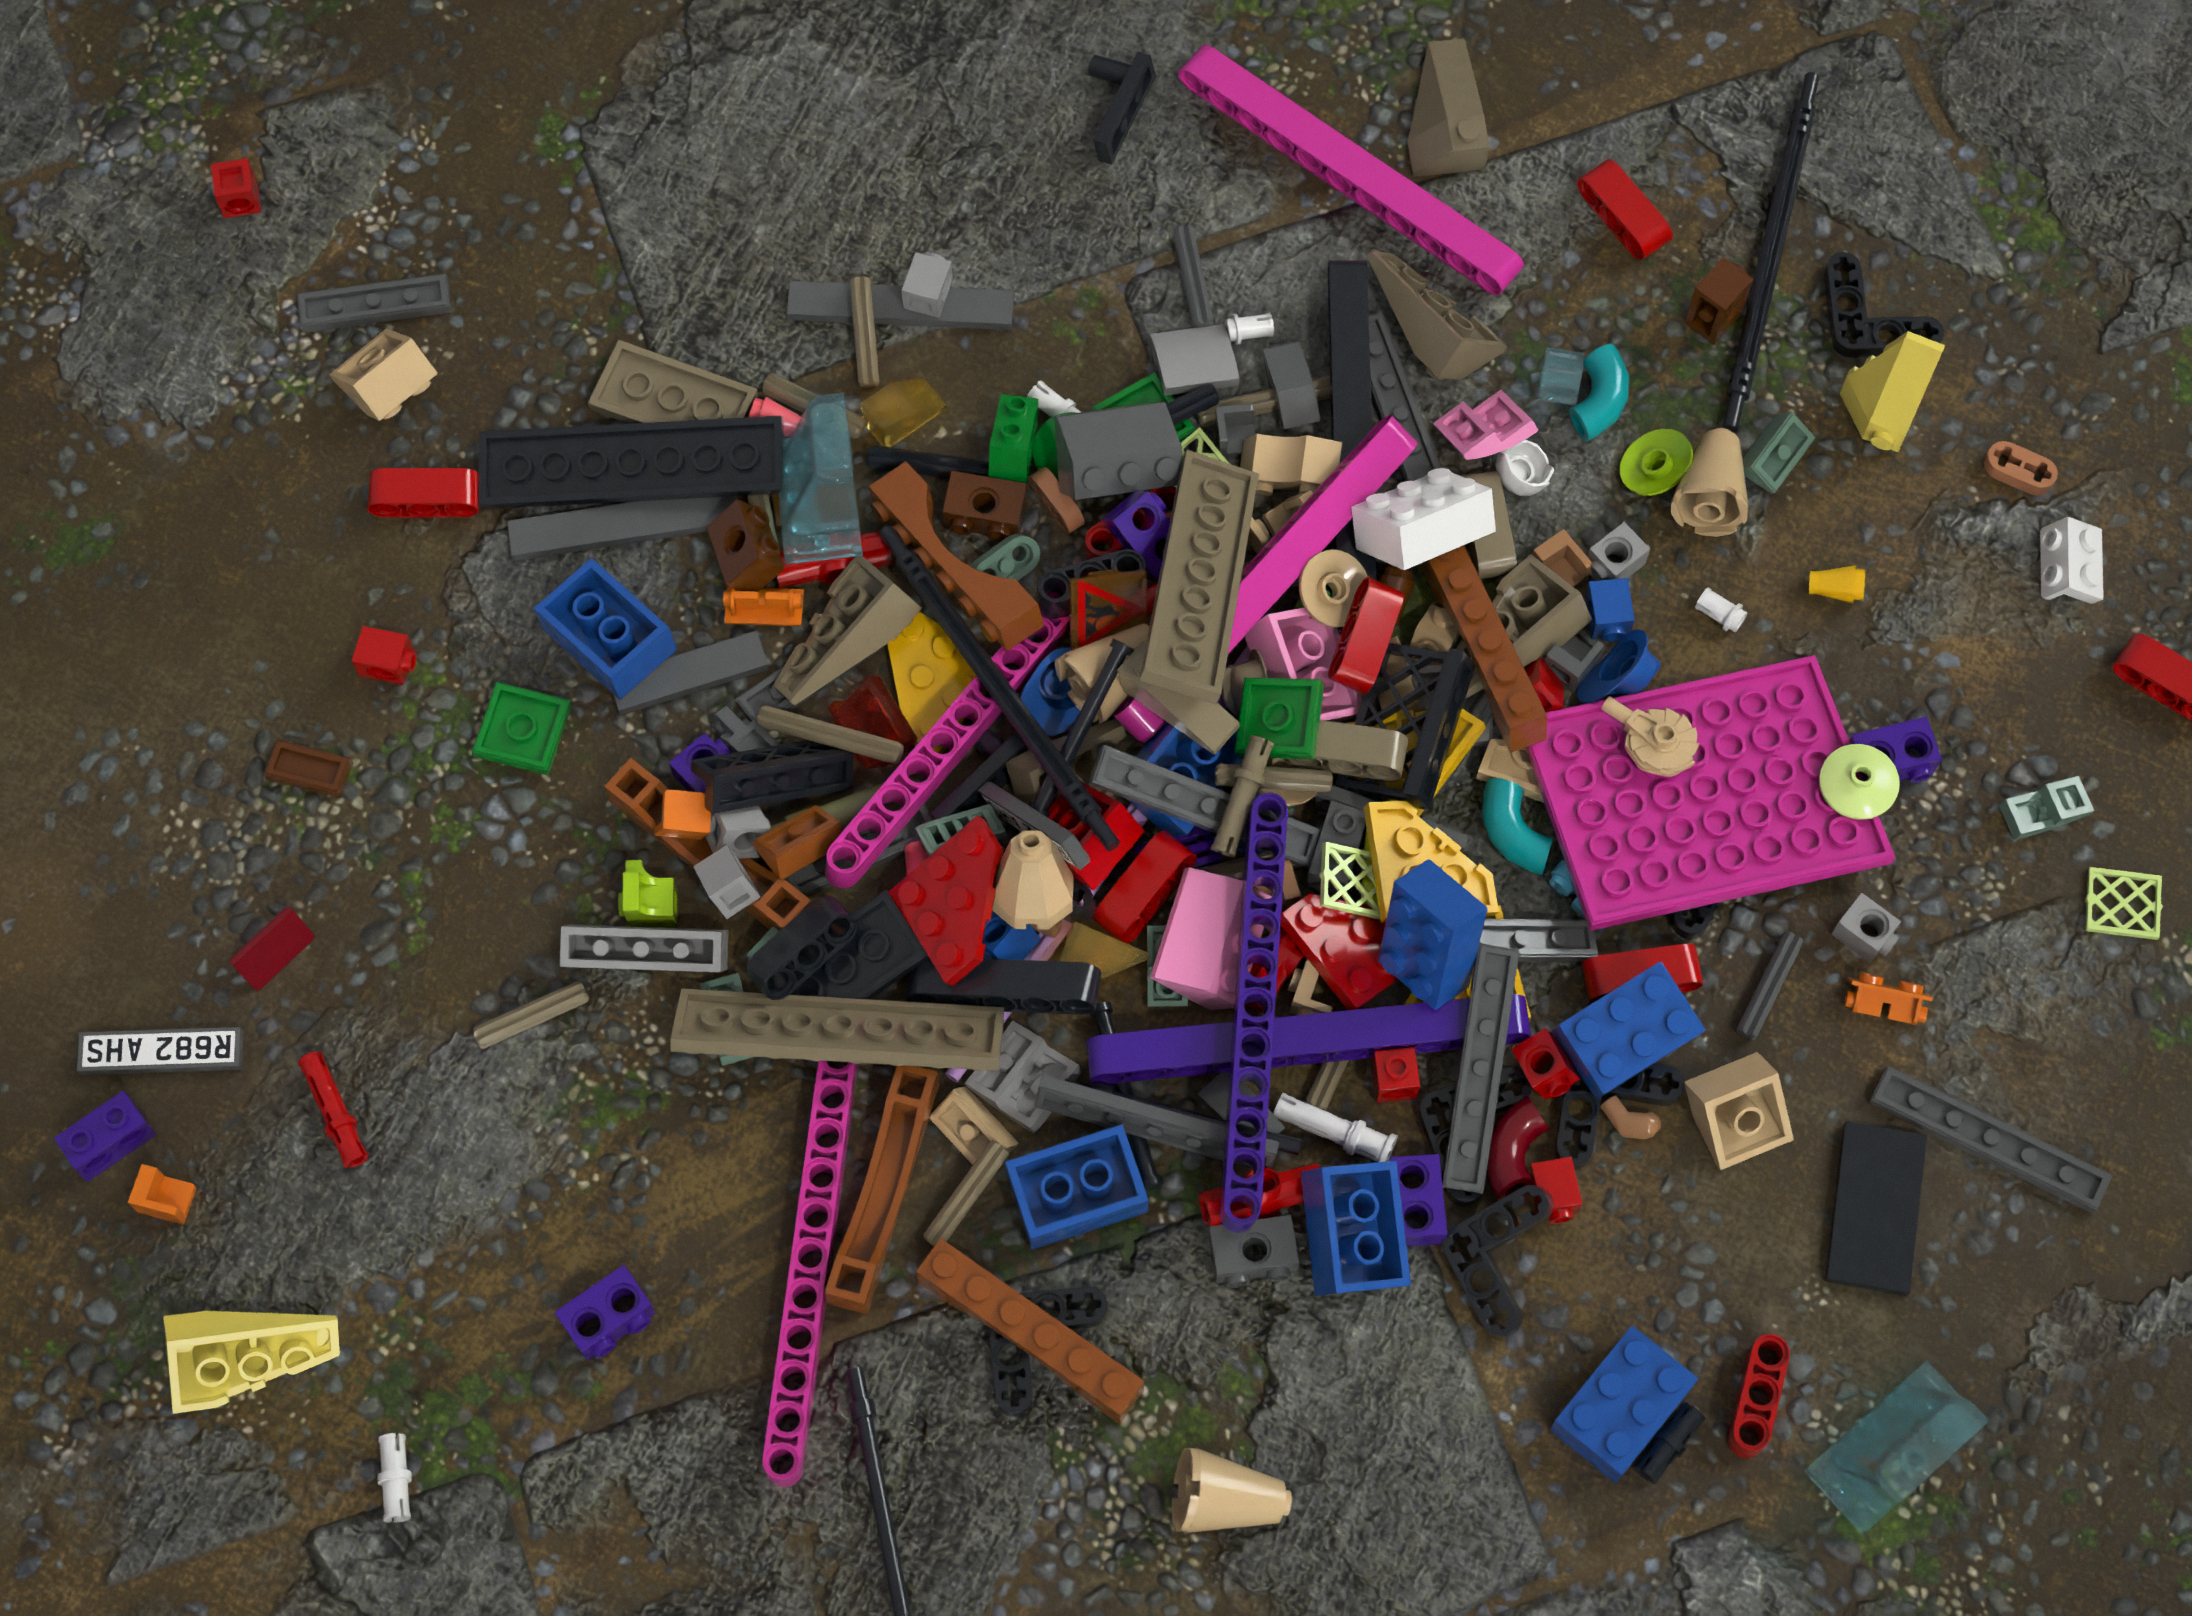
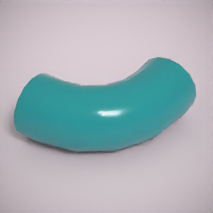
[1569,344,1629,442]
[1481,778,1553,876]

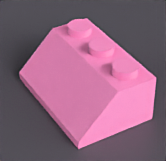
[1245,607,1362,723]
[1150,867,1271,1010]

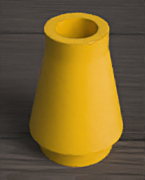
[1809,565,1865,604]

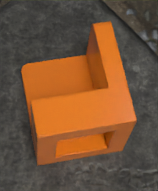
[654,790,711,839]
[128,1164,196,1225]

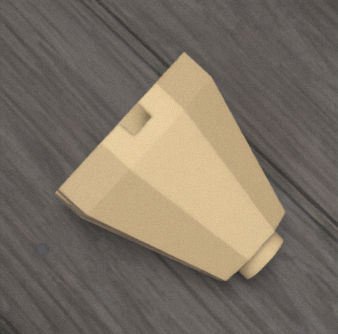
[992,830,1074,930]

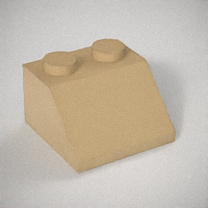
[329,328,438,421]
[1684,1052,1794,1170]

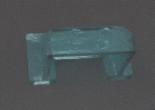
[779,393,863,564]
[1804,1360,1989,1535]

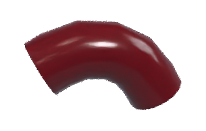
[1486,1095,1550,1201]

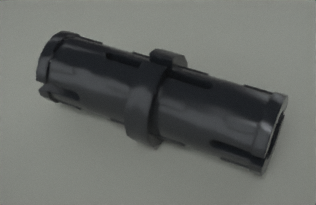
[1634,1402,1706,1485]

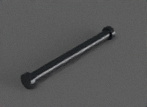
[1028,638,1134,817]
[1089,1002,1164,1191]

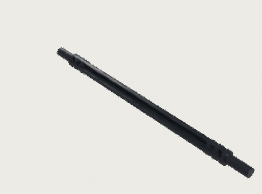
[1723,72,1820,433]
[879,526,1120,851]

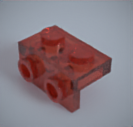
[828,675,918,769]

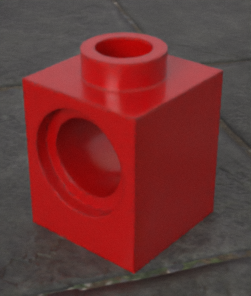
[211,158,261,218]
[352,626,417,685]
[1512,1028,1580,1100]
[1371,1047,1420,1104]
[1528,1156,1583,1224]

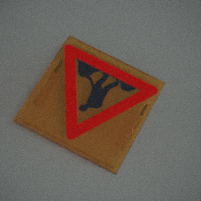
[1070,569,1146,651]

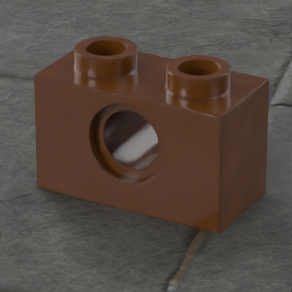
[1684,257,1753,345]
[942,471,1028,542]
[706,499,785,592]

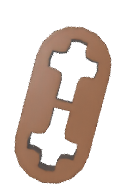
[1984,441,2058,496]
[1028,467,1085,534]

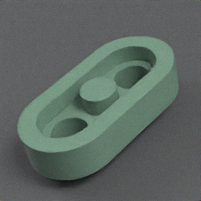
[970,534,1040,581]

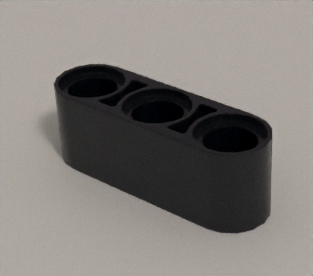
[1034,549,1146,619]
[746,895,857,1000]

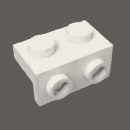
[2040,517,2103,604]

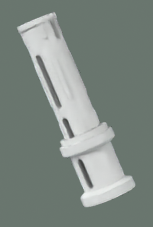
[1273,1093,1398,1162]

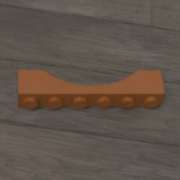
[869,461,1044,652]
[1422,545,1547,753]
[604,758,812,931]
[825,1065,939,1315]
[916,1238,1144,1424]

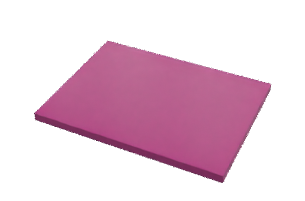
[1525,655,1895,931]

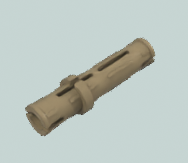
[1210,735,1275,857]

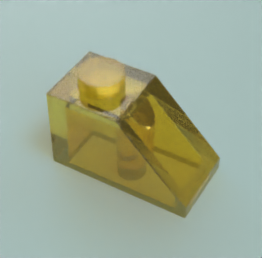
[861,378,947,447]
[1056,922,1149,979]

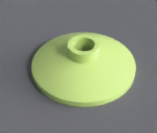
[1819,744,1900,820]

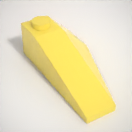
[1840,331,1945,452]
[163,1311,340,1414]

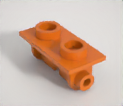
[723,587,804,626]
[1844,972,1933,1025]

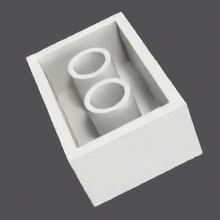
[1351,468,1496,570]

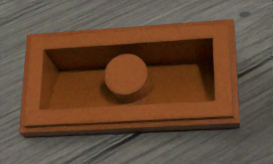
[752,805,842,879]

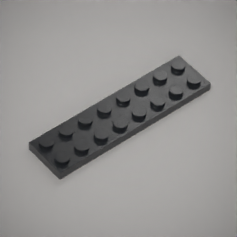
[479,416,785,509]

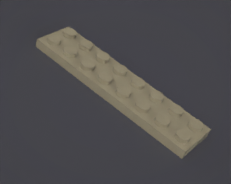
[1139,450,1259,705]
[670,989,1004,1071]

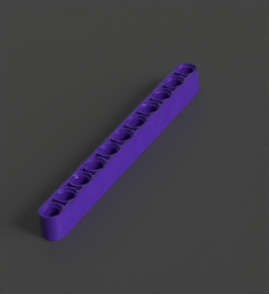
[1220,792,1288,1233]
[1086,994,1531,1084]

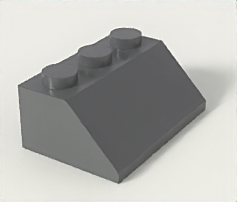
[1054,401,1183,500]

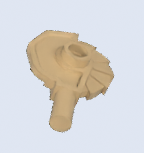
[1601,696,1699,777]

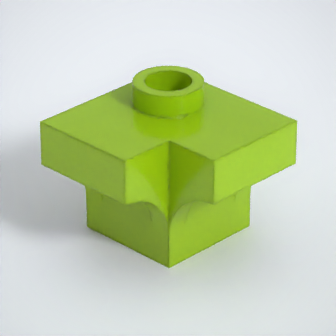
[618,860,678,928]

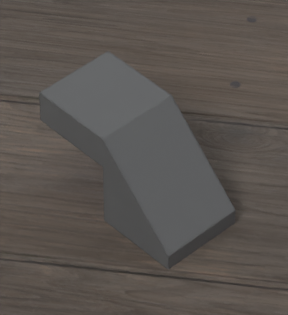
[1262,341,1321,429]

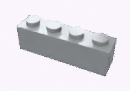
[560,924,729,972]

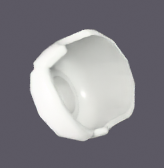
[1495,439,1554,496]

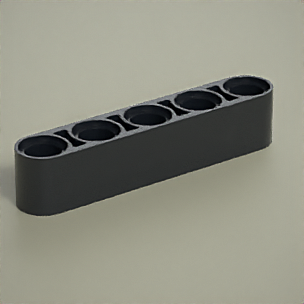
[906,958,1102,1015]

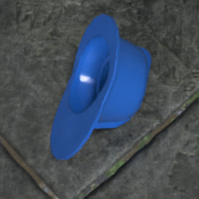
[1577,629,1661,704]
[1020,647,1080,736]

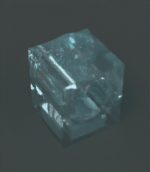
[1538,347,1584,406]

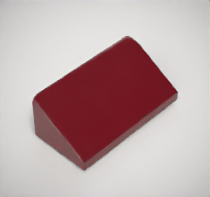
[229,906,315,991]

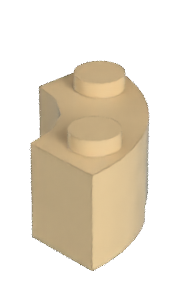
[1240,434,1342,495]

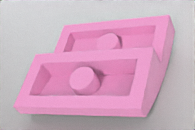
[1433,390,1539,460]

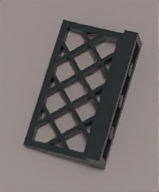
[1335,643,1475,810]

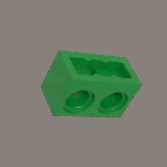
[988,394,1039,483]

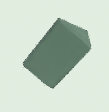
[1742,411,1816,494]

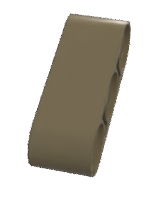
[1460,471,1517,579]
[1288,720,1409,781]

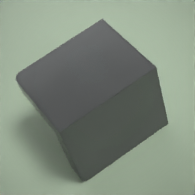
[1215,404,1255,461]
[1545,636,1605,692]

